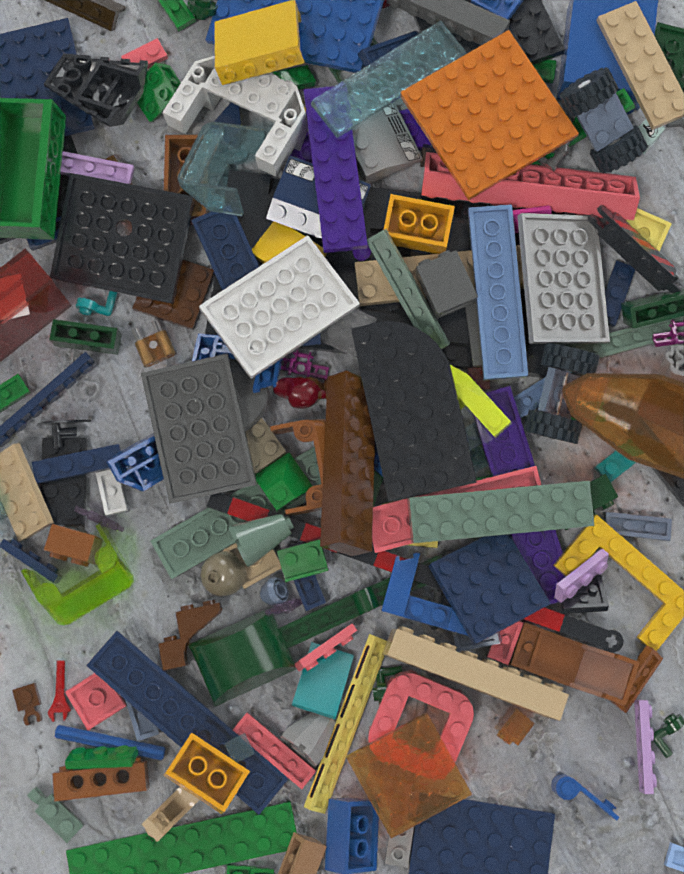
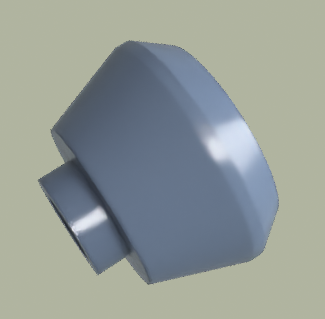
[260,576,289,606]

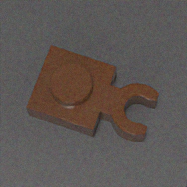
[12,683,43,726]

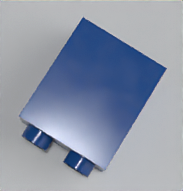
[556,0,658,115]

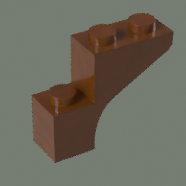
[158,600,222,670]

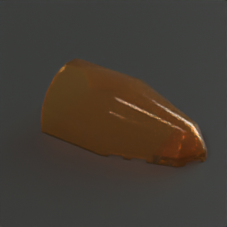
[561,373,684,479]

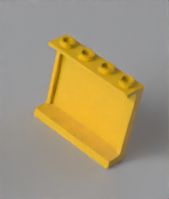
[215,0,304,85]

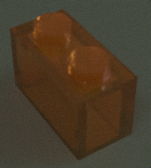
[494,707,535,746]

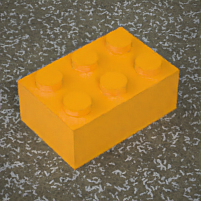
[384,194,455,254]
[163,733,250,814]

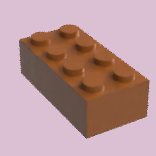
[164,135,210,225]

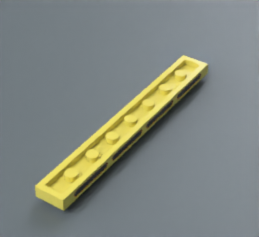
[304,634,387,814]

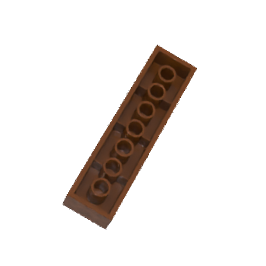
[320,370,375,556]

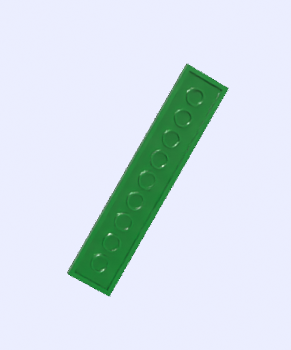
[66,801,297,874]

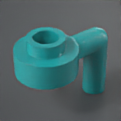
[75,291,117,316]

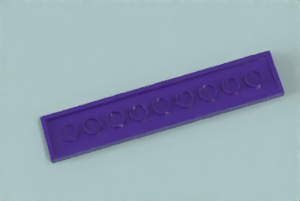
[472,386,566,605]

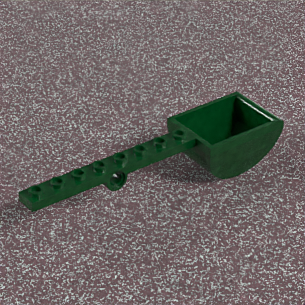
[188,554,442,707]

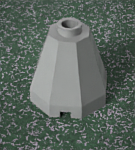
[280,712,336,767]

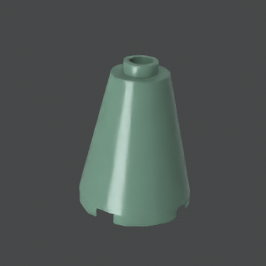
[229,514,294,567]

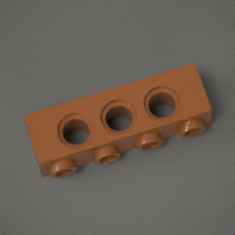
[52,757,150,802]

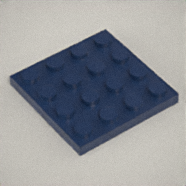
[428,534,551,645]

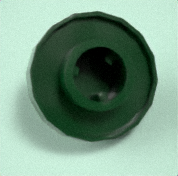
[187,0,218,20]

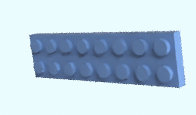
[468,205,528,380]

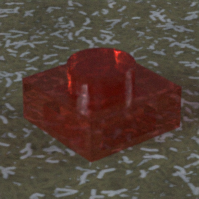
[467,368,490,389]

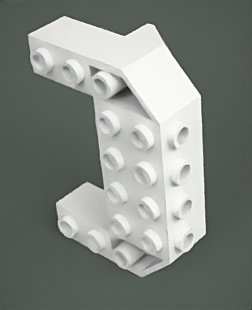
[162,56,308,177]

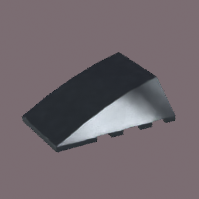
[44,53,148,127]

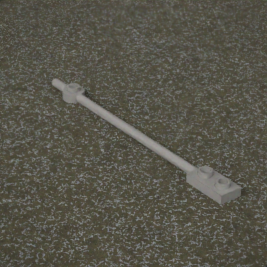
[385,592,444,868]

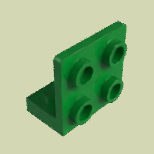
[137,63,181,122]

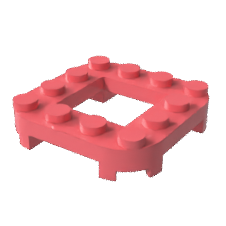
[368,670,474,779]

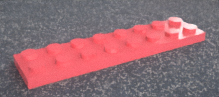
[372,466,541,553]

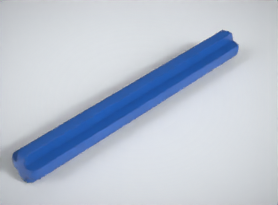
[55,725,166,760]

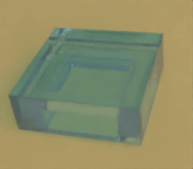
[224,732,255,763]

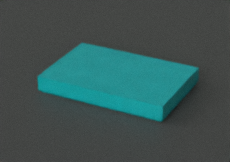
[292,642,354,719]

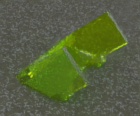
[21,524,134,626]

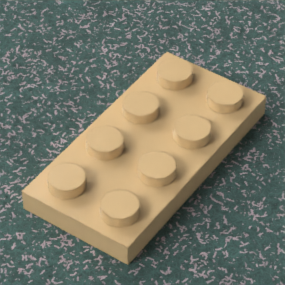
[0,443,54,542]

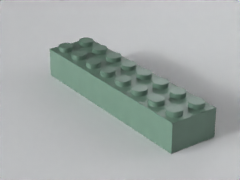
[407,481,595,543]

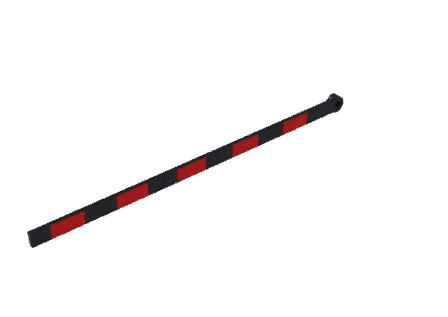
[206,493,624,653]

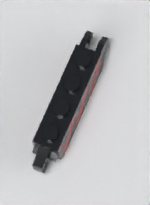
[587,205,683,293]

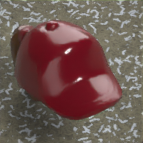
[273,377,327,409]

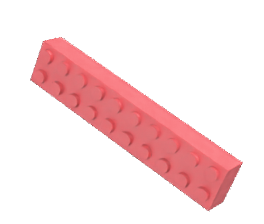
[421,152,640,220]

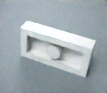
[96,469,128,516]

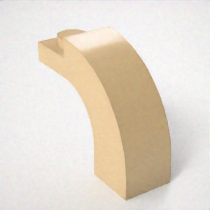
[142,787,199,842]

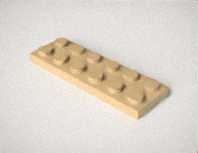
[596,1,684,130]

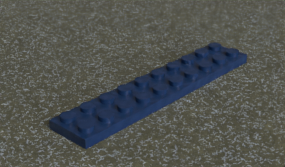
[86,630,289,815]

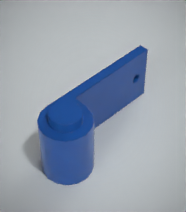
[551,774,620,821]

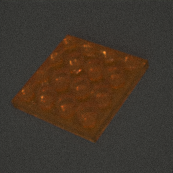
[346,712,472,839]

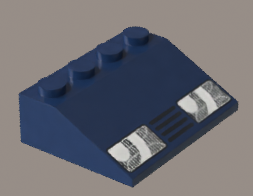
[266,156,371,239]

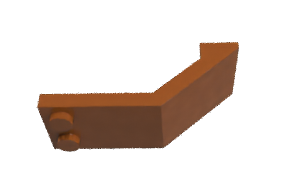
[509,622,640,706]

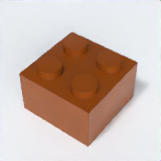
[44,524,103,567]

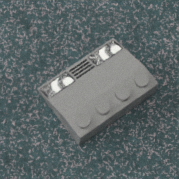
[348,87,423,184]

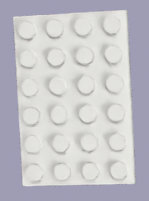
[199,235,360,379]

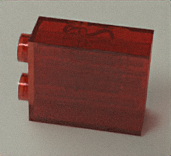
[0,248,72,362]

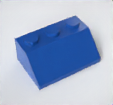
[325,798,380,874]

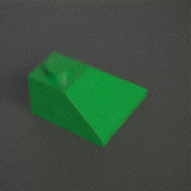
[255,452,312,513]

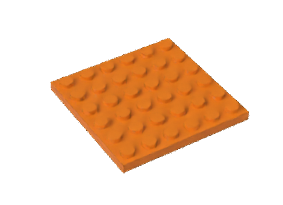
[400,30,579,200]

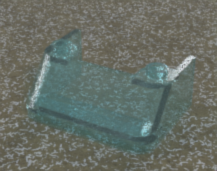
[177,122,267,216]

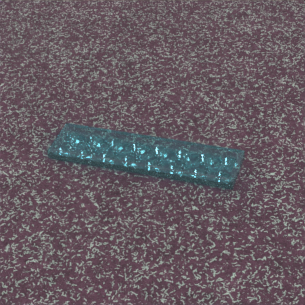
[311,21,466,138]

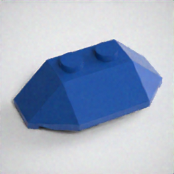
[107,433,164,491]

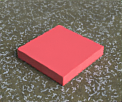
[65,673,127,731]

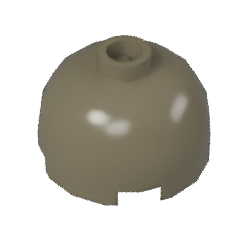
[200,551,247,597]

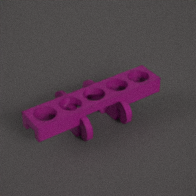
[652,320,684,347]
[281,349,329,380]

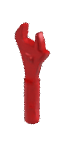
[48,660,71,722]

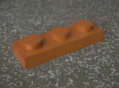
[610,645,663,713]

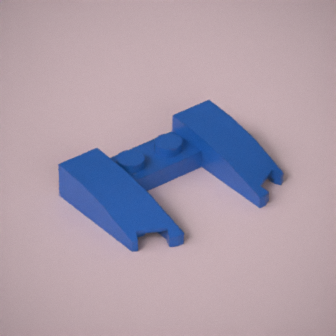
[192,333,283,393]
[381,553,468,636]

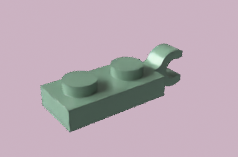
[27,786,85,843]

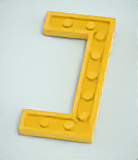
[553,515,684,652]

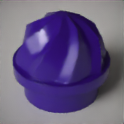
[352,244,372,261]

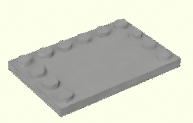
[517,213,610,344]

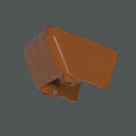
[270,419,326,516]

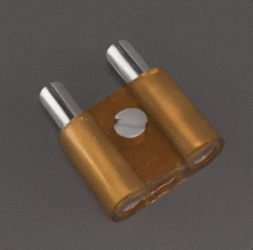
[132,319,176,368]

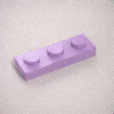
[554,549,609,603]

